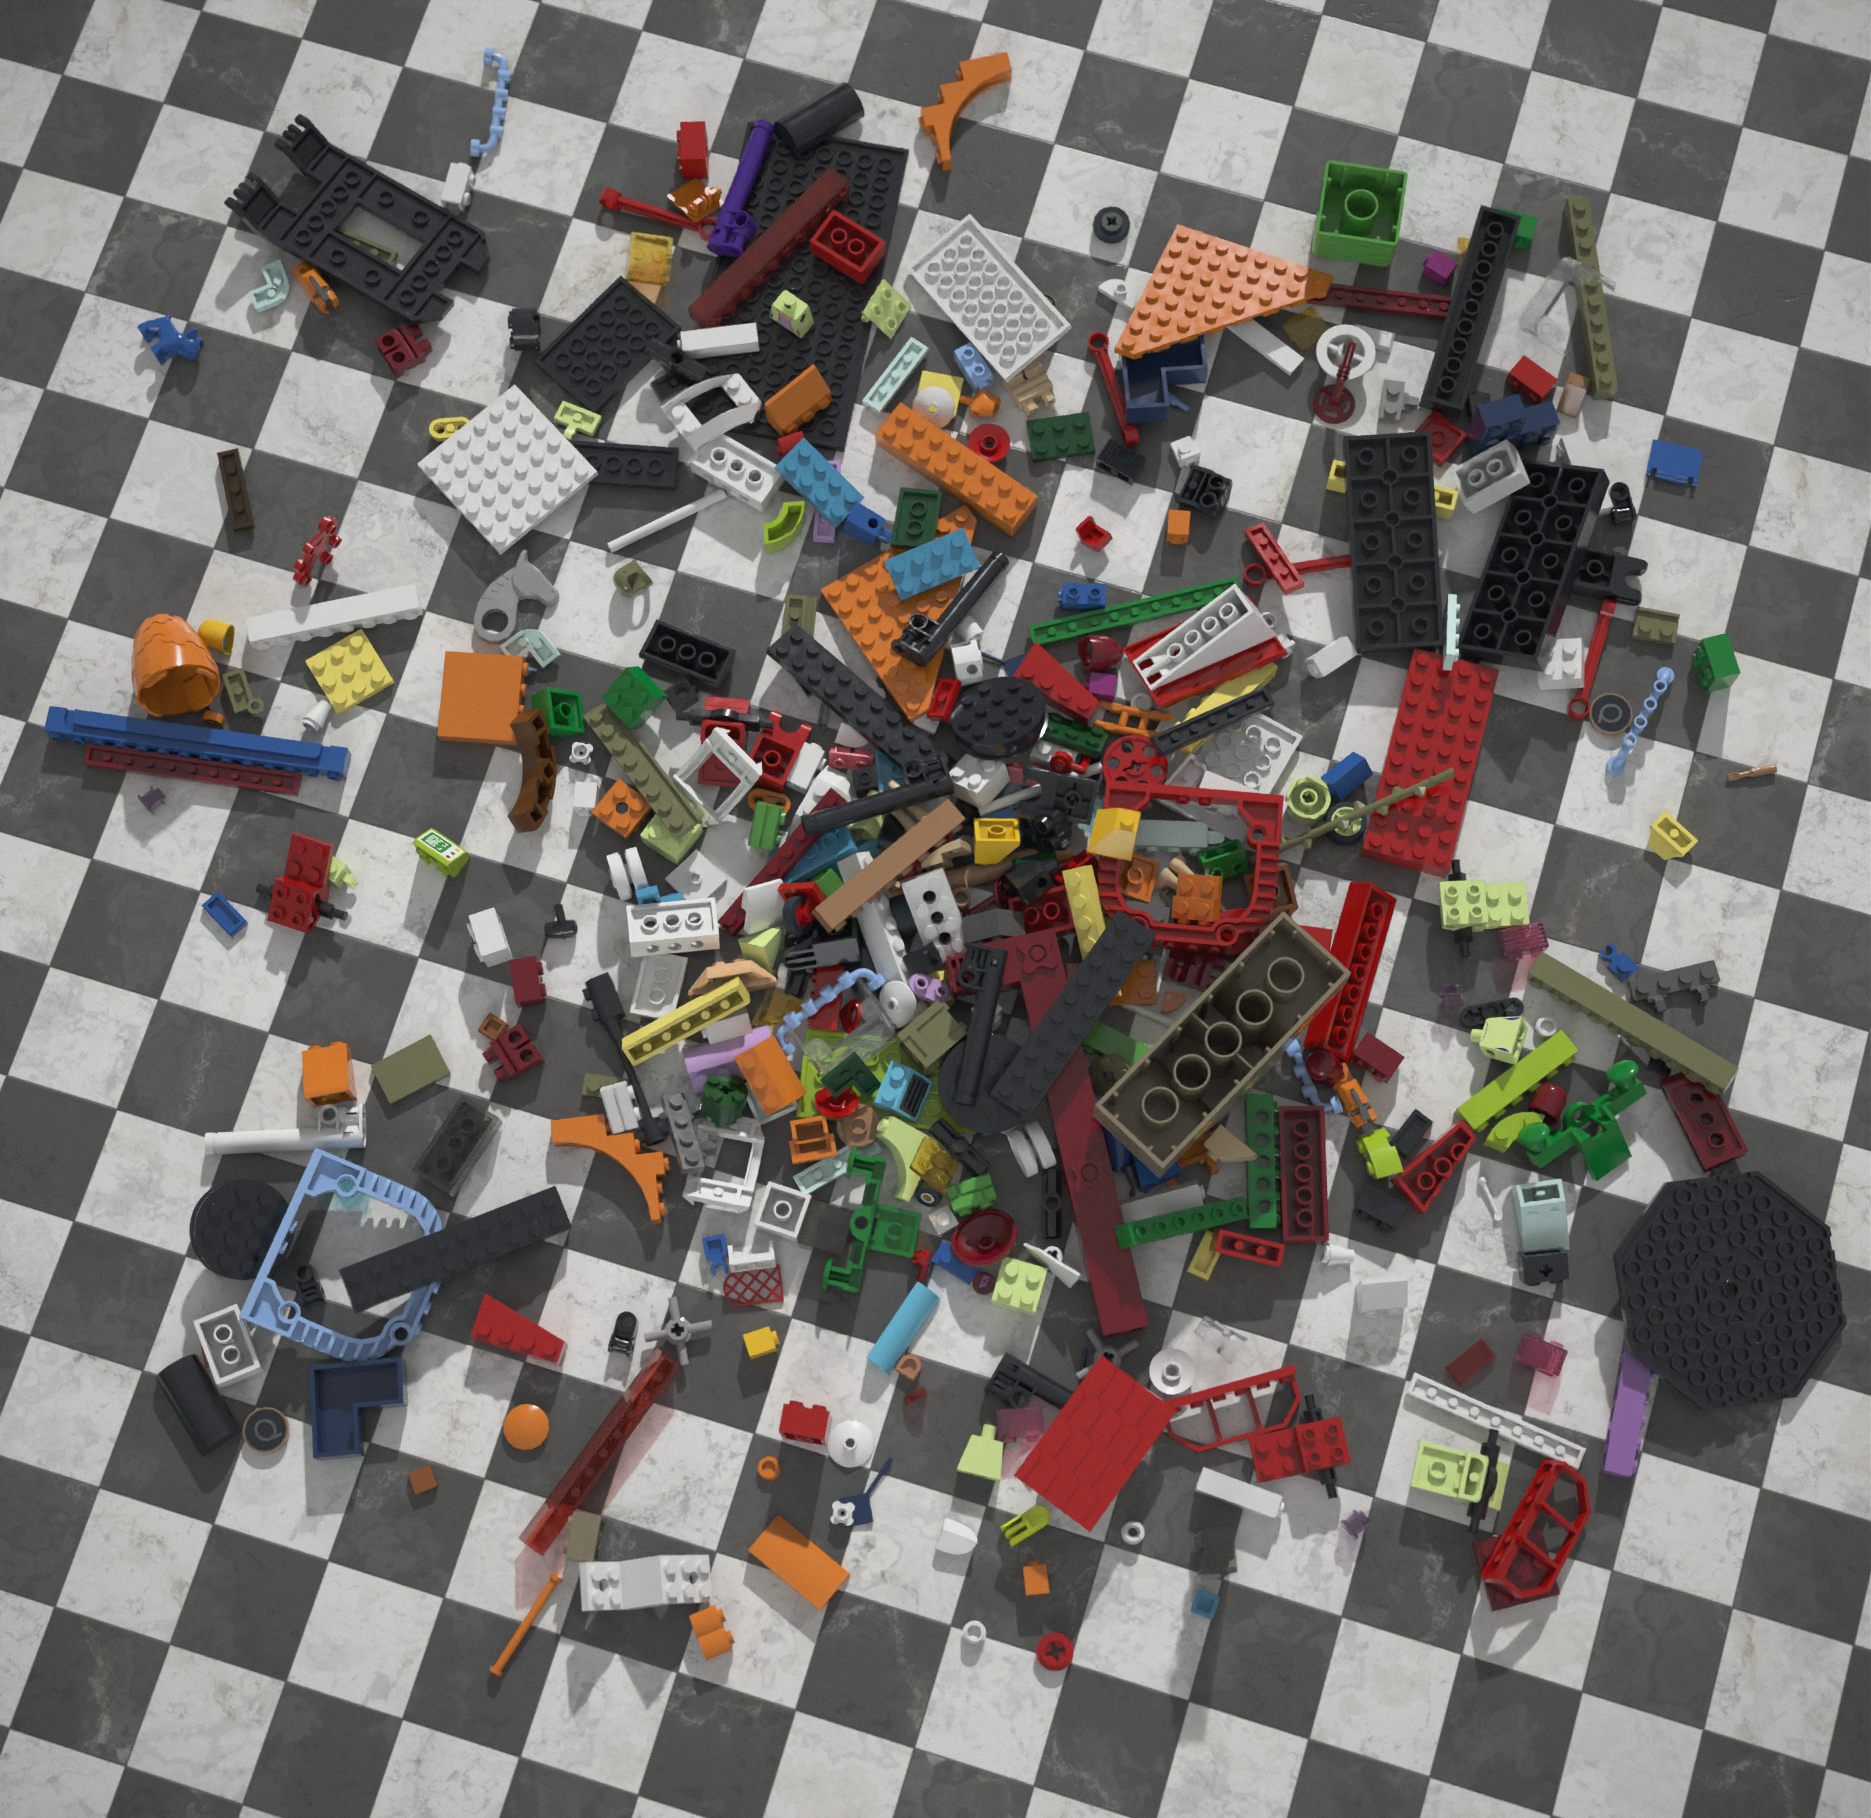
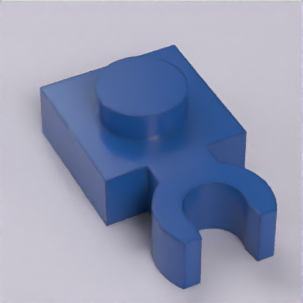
[1598,943,1639,984]
[702,1234,729,1276]

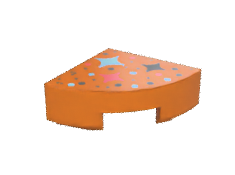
[1161,990,1187,1014]

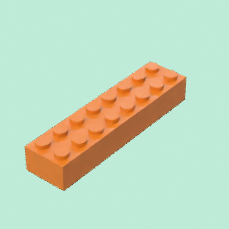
[875,402,1038,537]

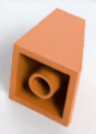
[302,1042,358,1108]

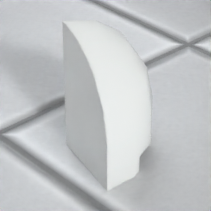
[835,720,868,748]
[935,1518,978,1555]

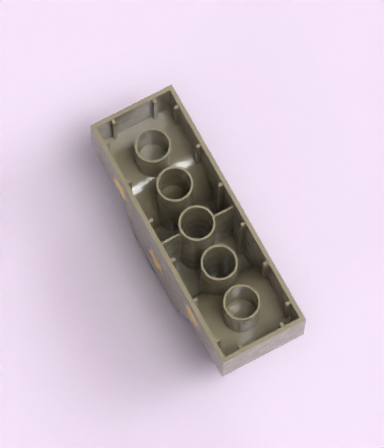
[1093,911,1351,1179]

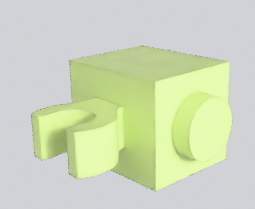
[328,856,358,889]

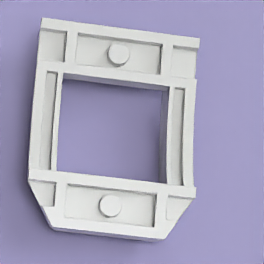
[660,373,762,453]
[671,727,762,828]
[683,1117,765,1214]

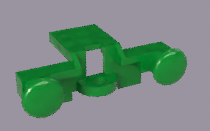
[1517,1060,1647,1181]
[822,1147,922,1293]

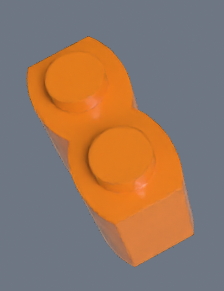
[689,1605,735,1661]

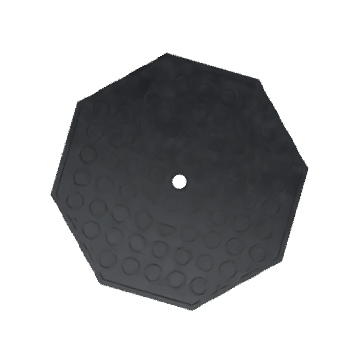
[1613,1171,1847,1410]

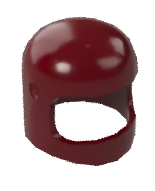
[1305,1049,1343,1088]
[1528,1083,1567,1125]

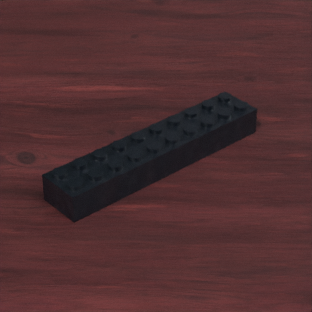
[1419,205,1522,418]
[989,910,1156,1123]
[338,1185,572,1314]

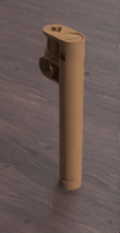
[924,843,1075,919]

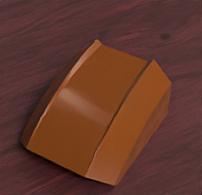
[1242,862,1298,923]

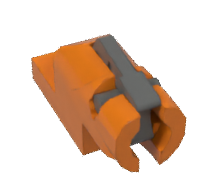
[290,262,339,313]
[1327,1062,1377,1129]

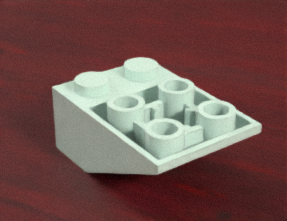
[1512,1179,1570,1251]

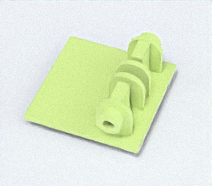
[861,279,912,339]

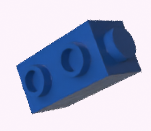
[1058,583,1106,612]
[1321,752,1373,801]

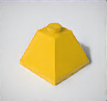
[1088,808,1141,862]
[974,818,1020,865]

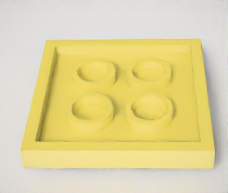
[305,629,394,715]

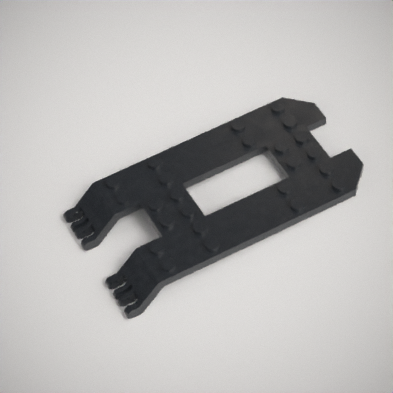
[224,114,490,325]

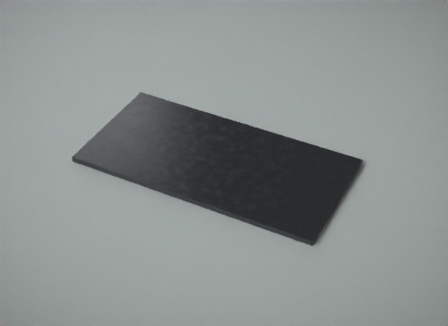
[685,122,909,452]

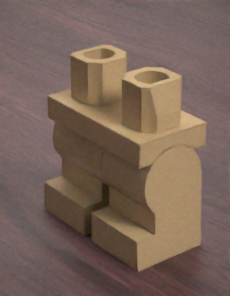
[1002,357,1056,416]

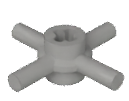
[644,1297,713,1366]
[1076,1328,1139,1381]

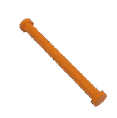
[489,1572,563,1677]

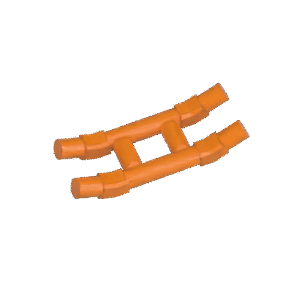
[1093,699,1173,738]

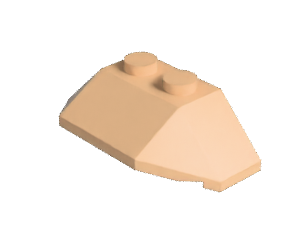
[688,958,777,1001]

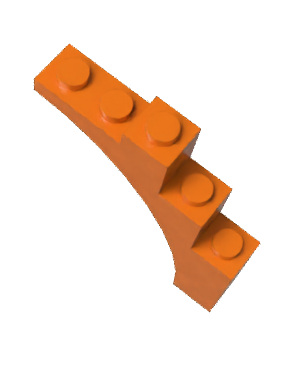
[918,52,1012,171]
[551,1114,670,1224]

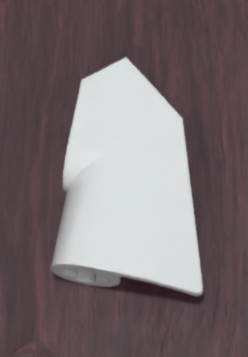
[1023,1243,1083,1288]

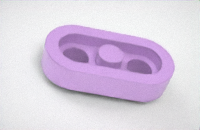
[907,973,951,1004]

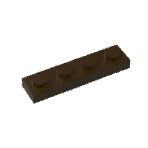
[217,448,255,533]

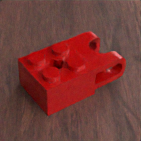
[749,710,812,794]

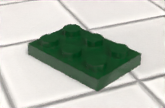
[1026,412,1096,463]
[890,487,943,550]
[1041,712,1109,759]

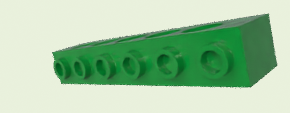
[1244,1094,1281,1232]
[1114,1196,1249,1250]

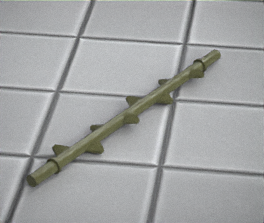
[1249,768,1456,865]

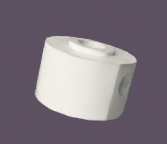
[950,640,984,687]

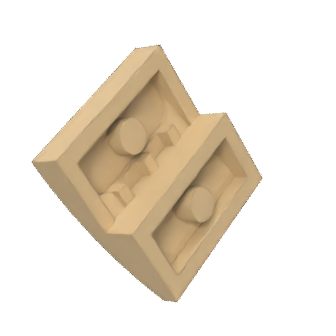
[921,839,972,871]

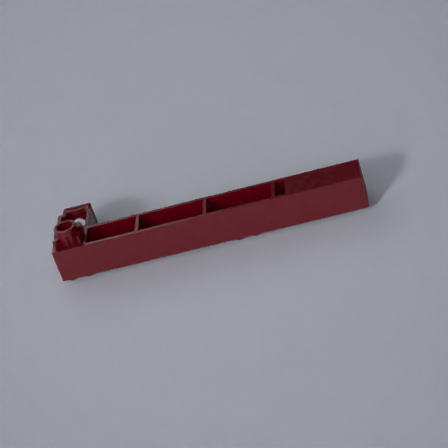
[944,928,1149,1339]

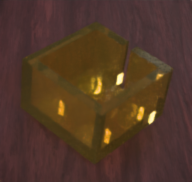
[625,232,673,287]

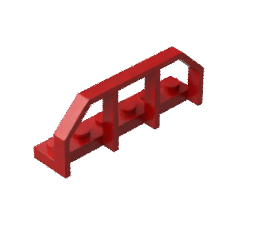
[1165,1365,1301,1453]
[1480,1460,1591,1599]

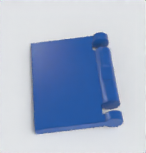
[1645,439,1703,487]

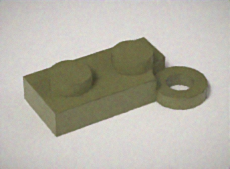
[222,668,265,716]
[582,1073,635,1106]

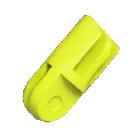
[1000,1505,1051,1547]

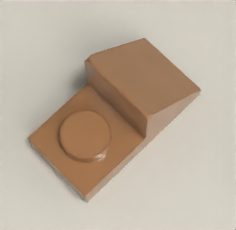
[1556,372,1590,418]

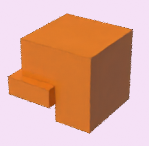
[789,1115,837,1165]

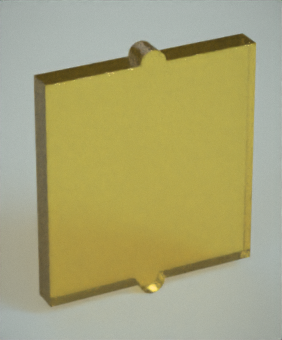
[1281,306,1329,353]

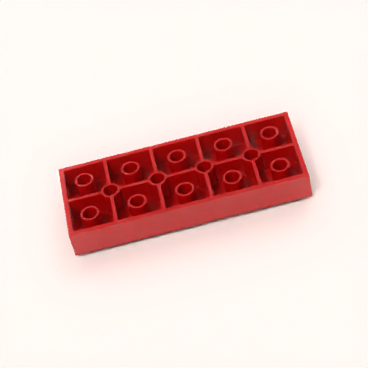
[1360,648,1499,878]

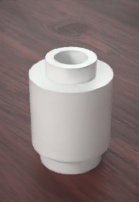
[956,615,984,644]

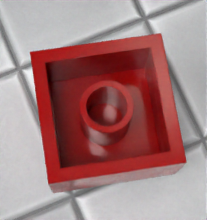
[676,121,709,180]

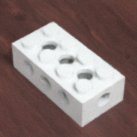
[690,434,785,513]
[901,866,966,965]
[626,897,720,957]

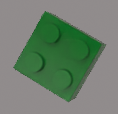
[1692,633,1741,693]
[601,666,667,729]

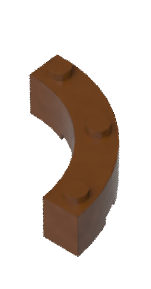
[507,709,557,833]

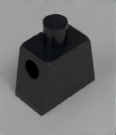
[1003,857,1060,906]

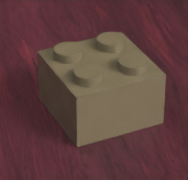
[563,1511,606,1563]

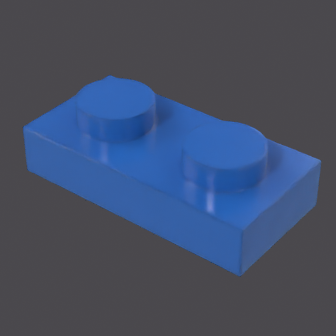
[931,1242,981,1286]

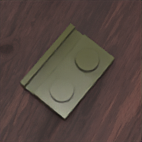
[782,594,817,638]
[1631,606,1680,646]

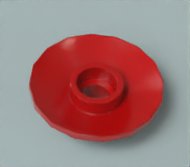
[968,423,1010,463]
[815,1087,859,1118]

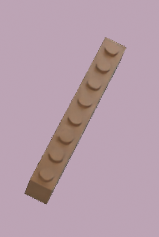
[812,799,965,933]

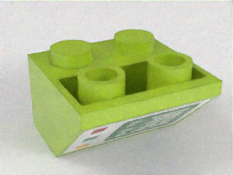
[412,828,470,878]

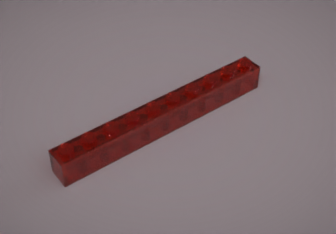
[688,167,850,329]
[519,1348,681,1556]

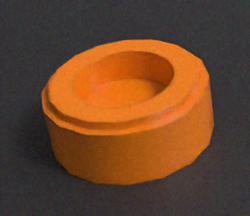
[202,711,225,728]
[758,1457,781,1481]

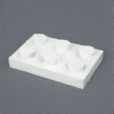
[630,954,689,1020]

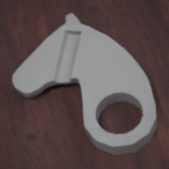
[474,549,560,644]

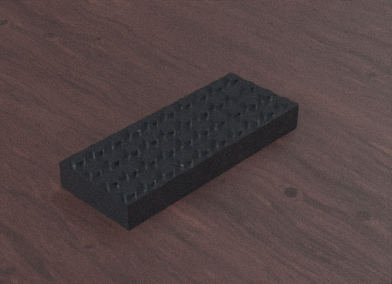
[1342,431,1444,654]
[1456,459,1610,672]

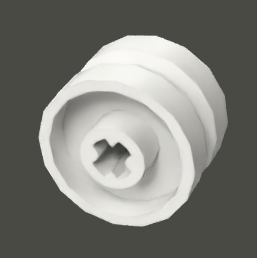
[607,847,649,901]
[1006,1120,1056,1178]

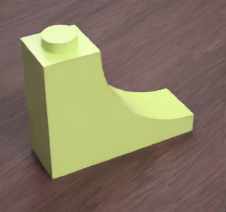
[875,1116,938,1202]

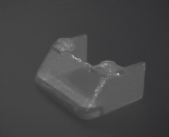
[1519,257,1616,360]
[788,977,897,1078]

